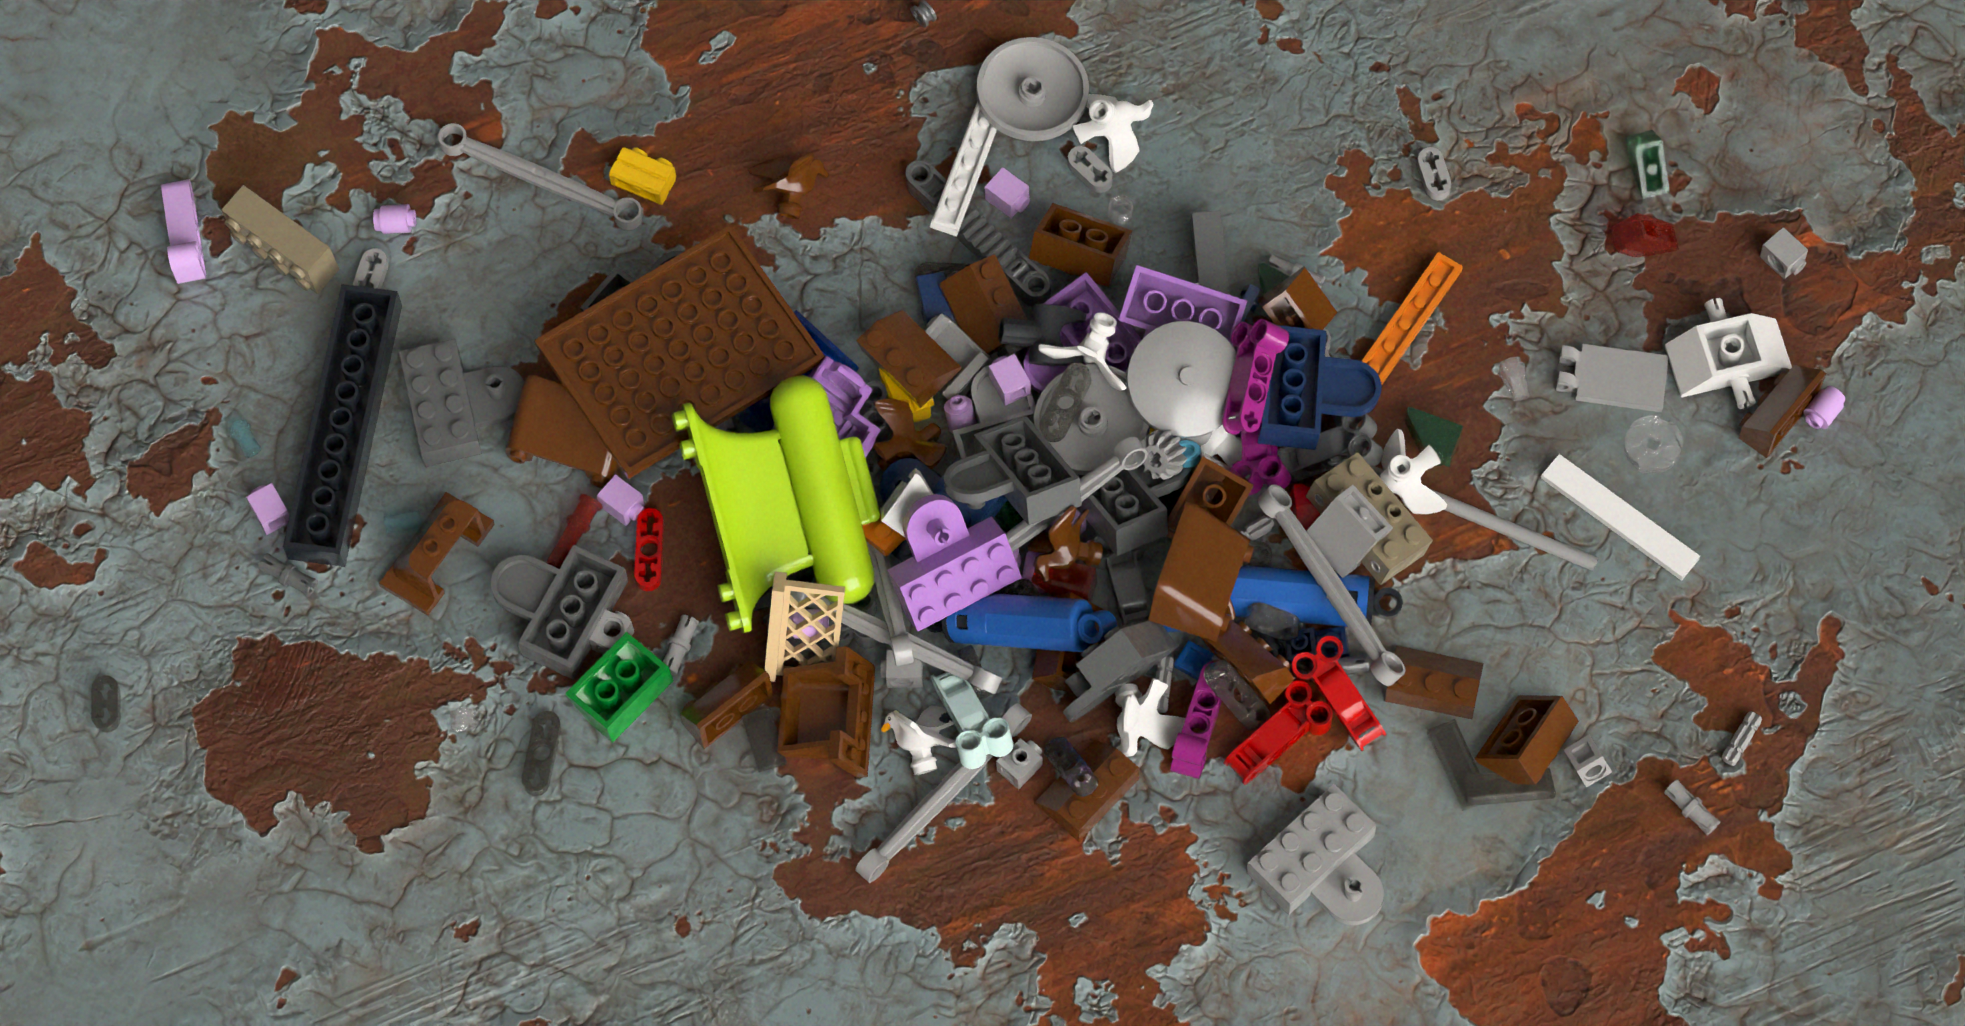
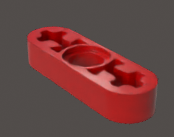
[634,508,664,591]

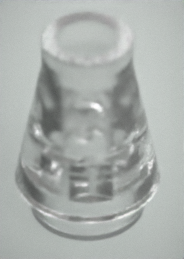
[1497,357,1530,402]

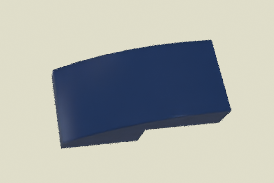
[915,272,955,327]
[1285,626,1350,662]

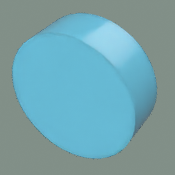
[1179,440,1201,468]

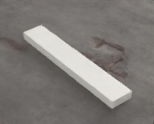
[930,101,997,237]
[1541,454,1700,581]

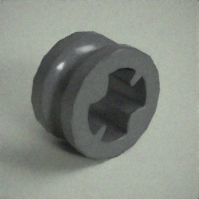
[910,0,937,28]

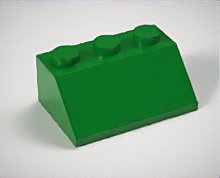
[565,632,674,743]

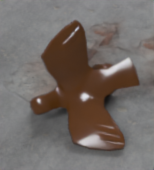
[748,152,829,219]
[873,399,947,472]
[1027,505,1103,582]

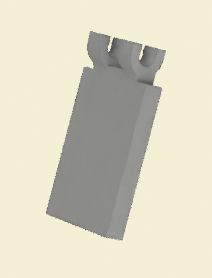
[1556,344,1668,412]

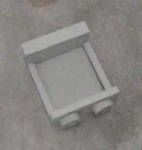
[925,314,994,400]
[1307,485,1393,578]

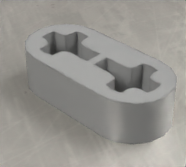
[1068,146,1113,193]
[1417,147,1451,201]
[353,248,389,289]

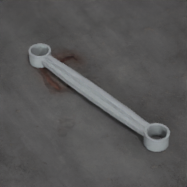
[438,123,643,230]
[1005,437,1148,552]
[1258,485,1405,686]
[867,542,914,666]
[791,580,1002,694]
[855,703,1032,883]

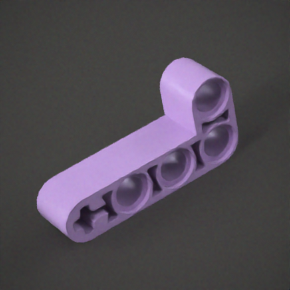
[161,179,206,284]

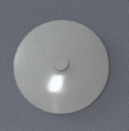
[976,37,1089,141]
[1126,321,1237,439]
[1034,364,1150,475]

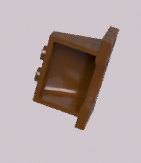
[379,492,495,616]
[777,646,876,778]

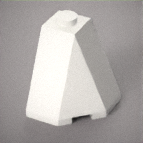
[880,468,933,537]

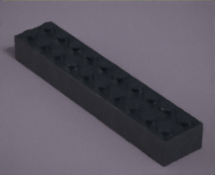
[283,284,402,567]

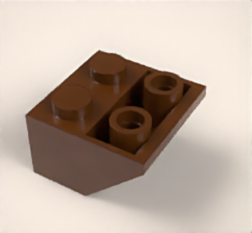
[1258,266,1338,330]

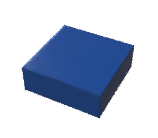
[1174,640,1214,681]

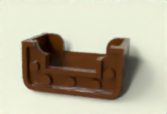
[505,375,622,488]
[1148,501,1254,642]

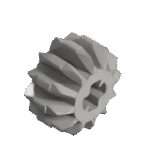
[1140,430,1188,480]

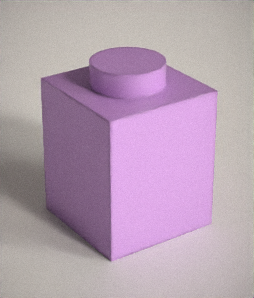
[985,167,1030,219]
[989,354,1031,406]
[597,474,645,526]
[246,483,290,535]

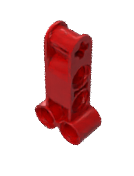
[1291,636,1386,751]
[1224,680,1333,785]

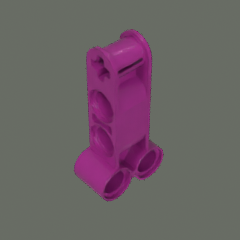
[1222,319,1289,435]
[1231,422,1291,495]
[1170,661,1228,779]

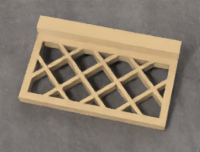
[765,572,845,682]

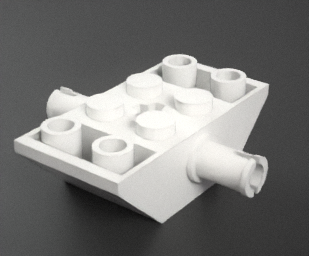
[1664,298,1792,409]

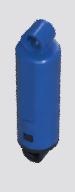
[1230,565,1403,627]
[926,593,1117,652]

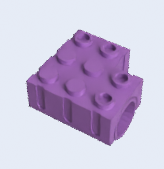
[771,356,881,458]

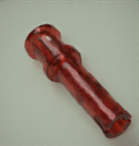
[546,494,603,569]

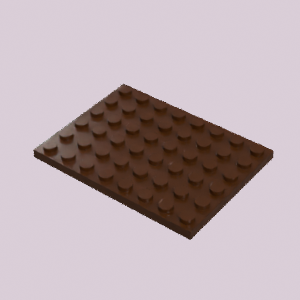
[534,225,825,479]

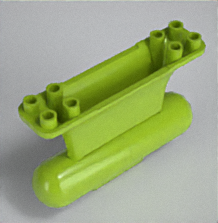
[672,375,880,634]

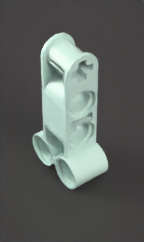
[931,672,1014,769]

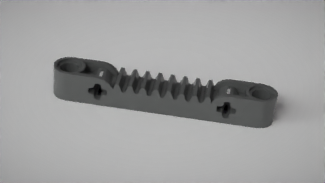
[905,160,1051,308]

